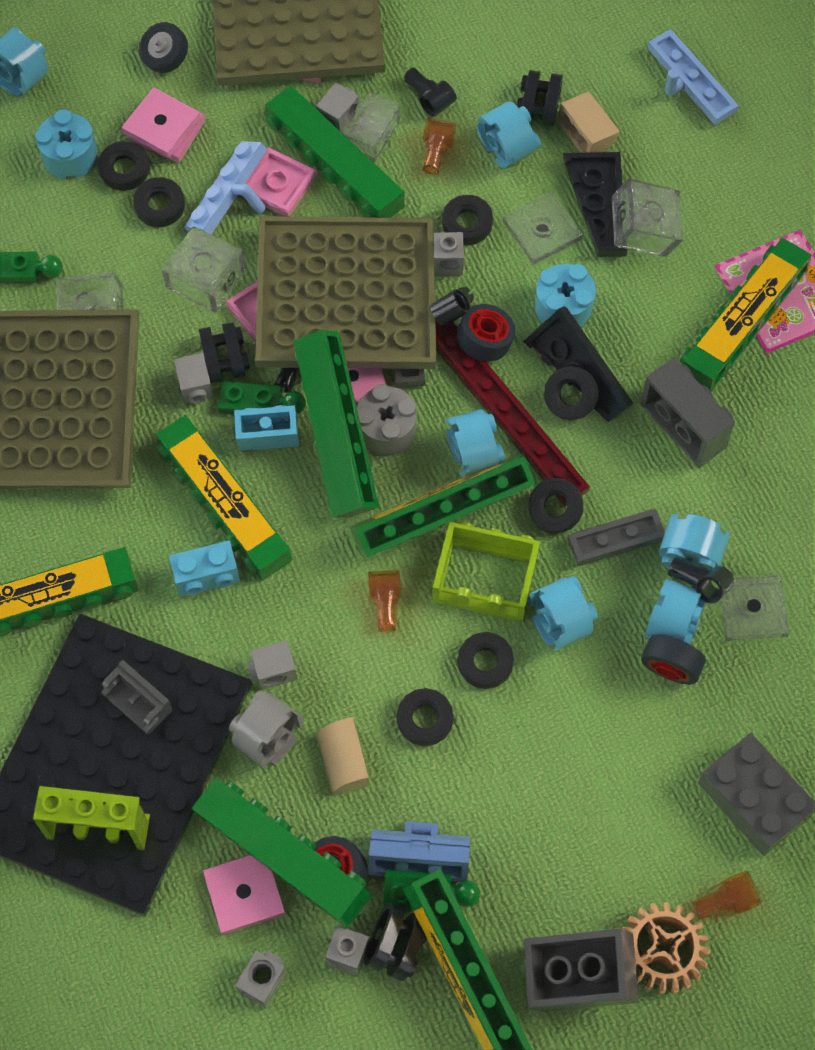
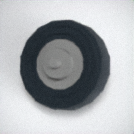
[139,22,188,73]

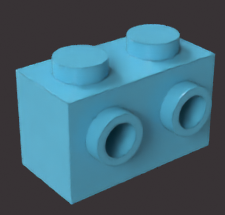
[234,405,300,451]
[169,540,240,597]

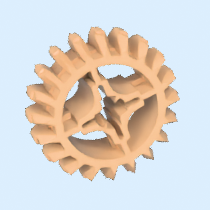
[622,902,710,995]

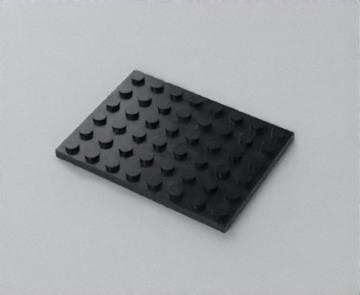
[0,613,252,917]

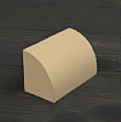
[556,91,620,153]
[317,717,369,796]

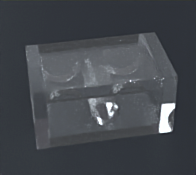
[342,92,400,163]

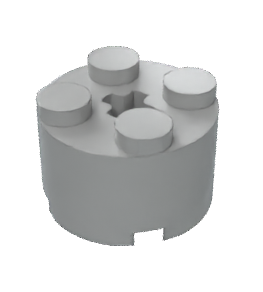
[357,384,417,456]
[229,691,303,769]

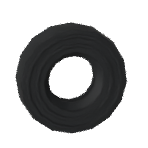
[98,141,150,191]
[133,177,185,227]
[442,194,493,245]
[544,366,599,421]
[528,478,583,533]
[457,632,514,689]
[396,688,454,746]

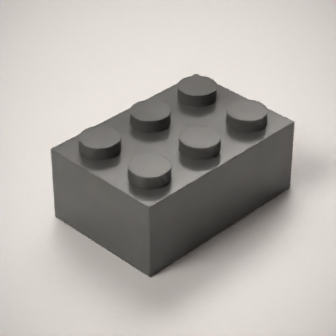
[640,357,735,468]
[698,733,815,856]
[524,929,639,1012]

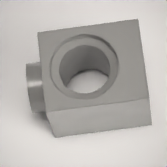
[316,83,359,133]
[434,232,464,276]
[174,353,213,404]
[247,641,297,690]
[325,925,369,976]
[235,950,287,1009]

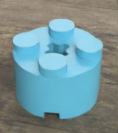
[0,27,48,96]
[477,101,541,169]
[35,109,98,179]
[535,264,596,328]
[445,409,505,477]
[659,514,730,569]
[528,576,598,650]
[645,578,706,644]

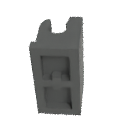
[101,660,172,735]

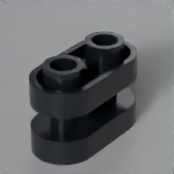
[517,70,563,126]
[198,322,250,383]
[364,902,427,981]

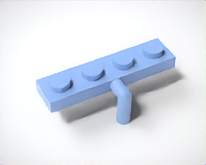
[647,29,739,125]
[184,141,267,237]

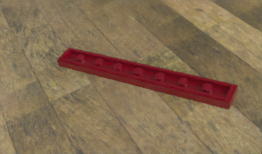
[435,320,590,507]

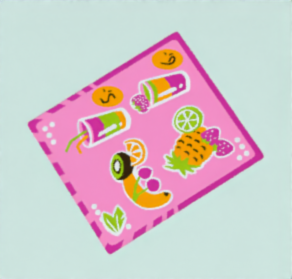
[715,230,815,353]

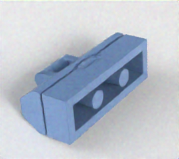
[368,821,470,882]

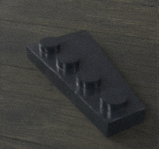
[563,152,627,257]
[523,306,634,422]

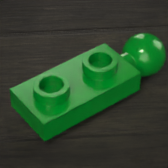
[0,251,63,283]
[218,381,306,414]
[383,869,480,908]

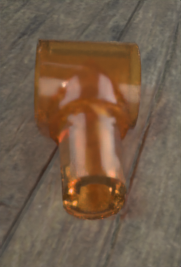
[422,118,456,175]
[368,570,401,632]
[692,871,763,920]

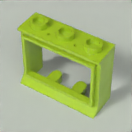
[432,522,540,622]
[33,786,150,850]

